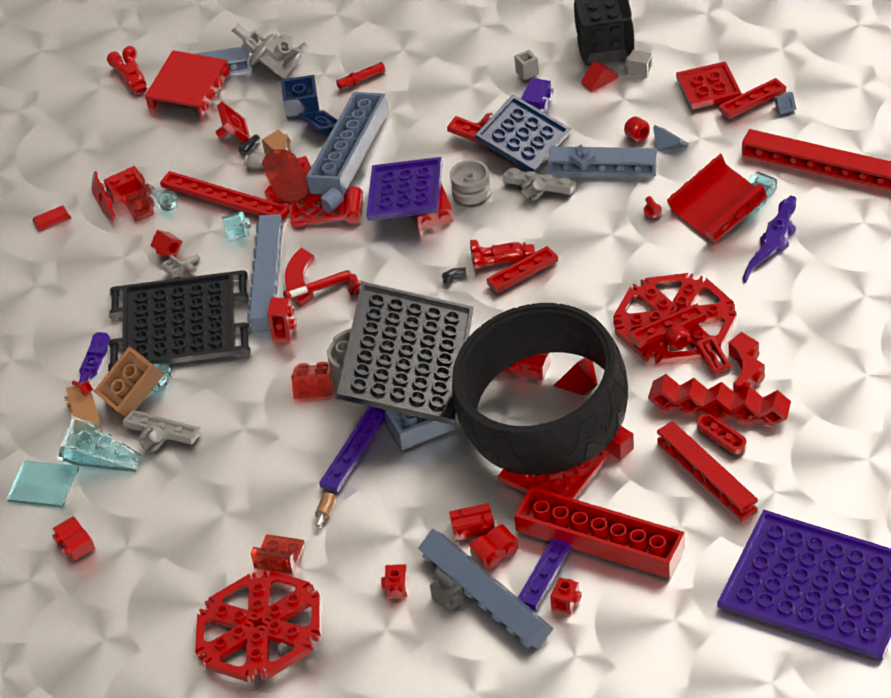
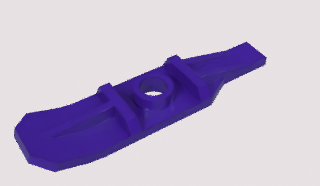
[79,332,111,383]

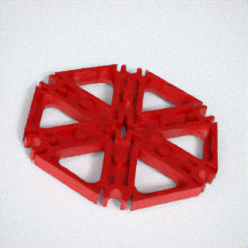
[613,273,737,364]
[195,570,322,682]

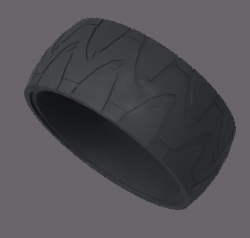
[452,303,628,475]

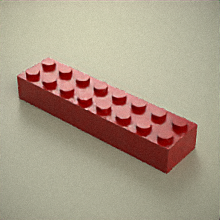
[514,486,685,579]

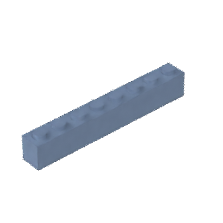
[247,214,283,332]
[418,528,554,649]

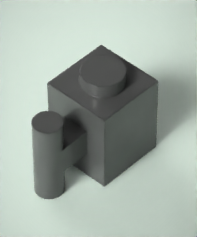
[430,569,464,612]

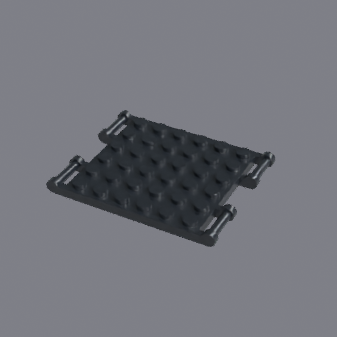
[108,270,251,371]

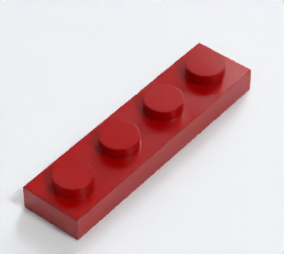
[719,78,786,120]
[486,246,558,294]

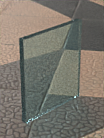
[7,460,79,508]

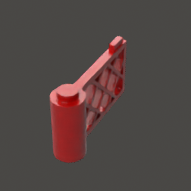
[291,186,363,228]

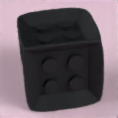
[574,0,635,65]

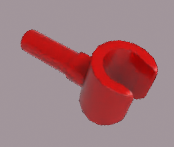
[72,380,94,396]

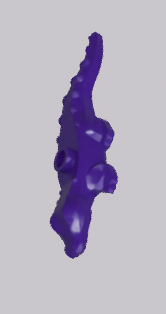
[742,195,797,283]

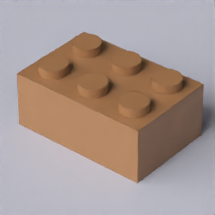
[93,346,164,417]

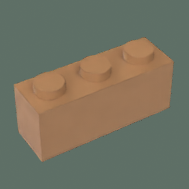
[65,386,103,441]

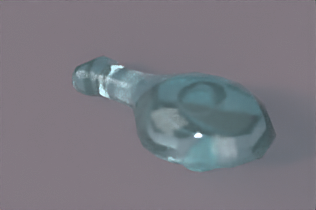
[145,184,178,211]

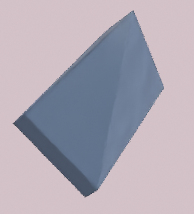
[653,125,689,151]

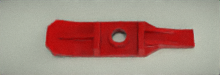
[91,171,116,222]

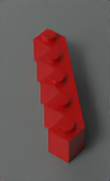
[648,374,791,426]

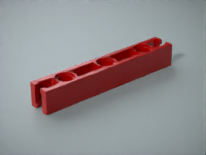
[657,421,758,522]

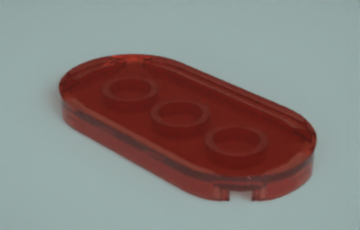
[262,149,310,205]

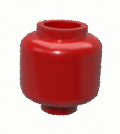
[624,116,650,142]

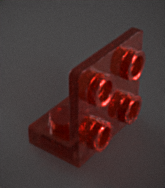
[121,169,155,222]
[291,361,332,399]
[250,534,305,574]

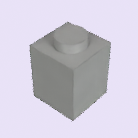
[514,50,539,81]
[625,50,653,77]

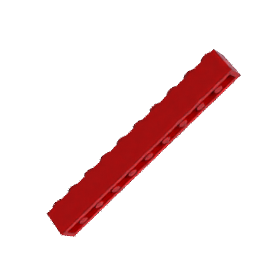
[742,129,891,190]

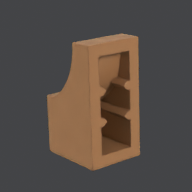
[262,130,291,168]

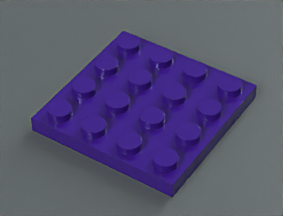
[366,157,443,221]

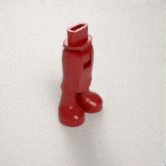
[107,46,147,95]
[470,239,535,270]

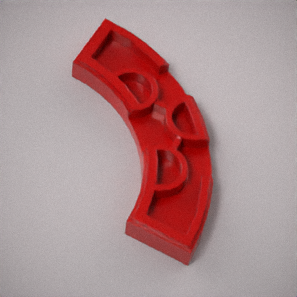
[285,247,315,306]

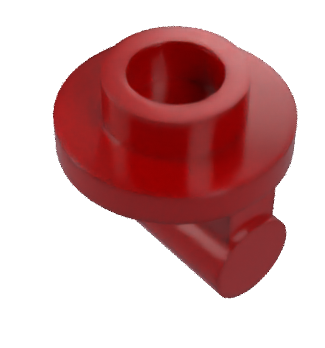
[643,196,662,218]
[347,274,362,295]

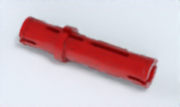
[336,62,386,90]

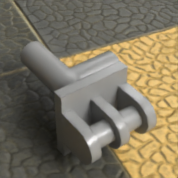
[161,254,200,278]

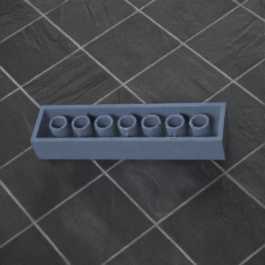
[306,92,389,196]

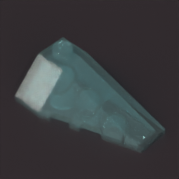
[58,416,142,472]

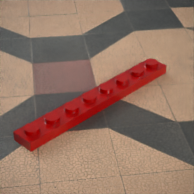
[160,171,290,221]

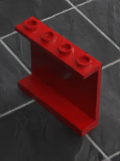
[145,50,230,118]
[667,154,768,245]

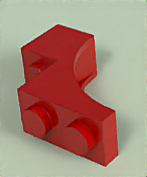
[728,332,765,393]

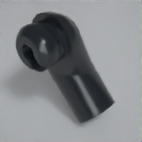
[238,134,260,155]
[441,267,466,284]

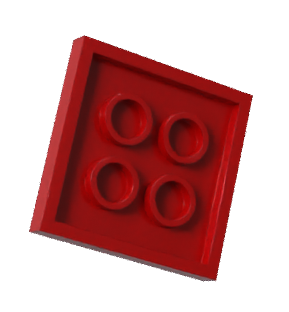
[676,61,742,110]

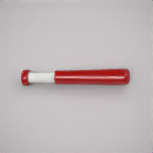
[283,270,352,300]

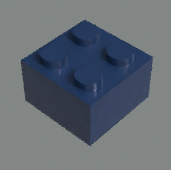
[281,75,320,117]

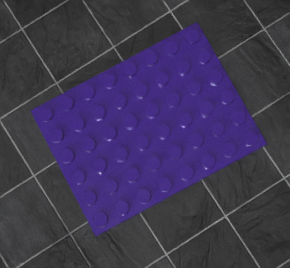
[717,509,891,660]

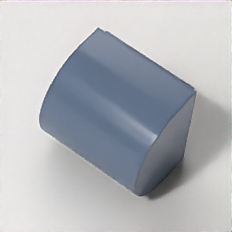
[321,187,344,213]

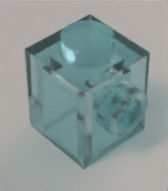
[222,212,251,242]

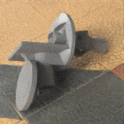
[231,23,308,79]

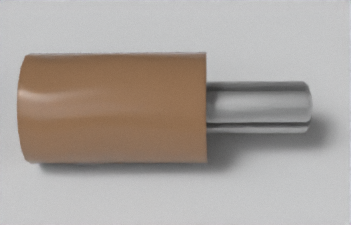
[315,492,337,528]

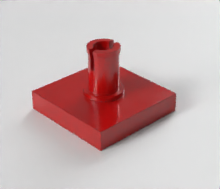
[215,101,251,143]

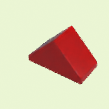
[581,61,619,92]

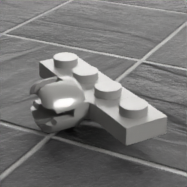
[502,168,576,201]
[123,410,201,452]

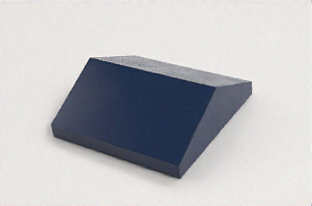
[297,110,338,137]

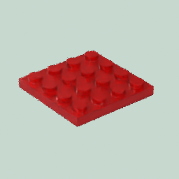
[498,423,609,500]

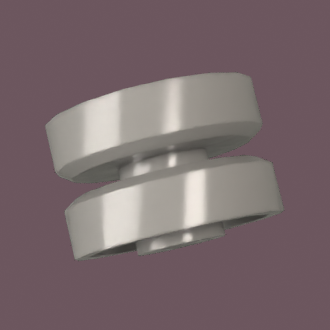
[450,160,491,205]

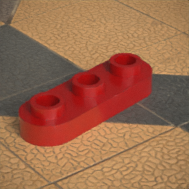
[697,413,747,454]

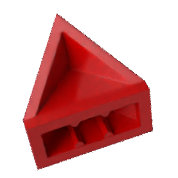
[553,358,598,396]

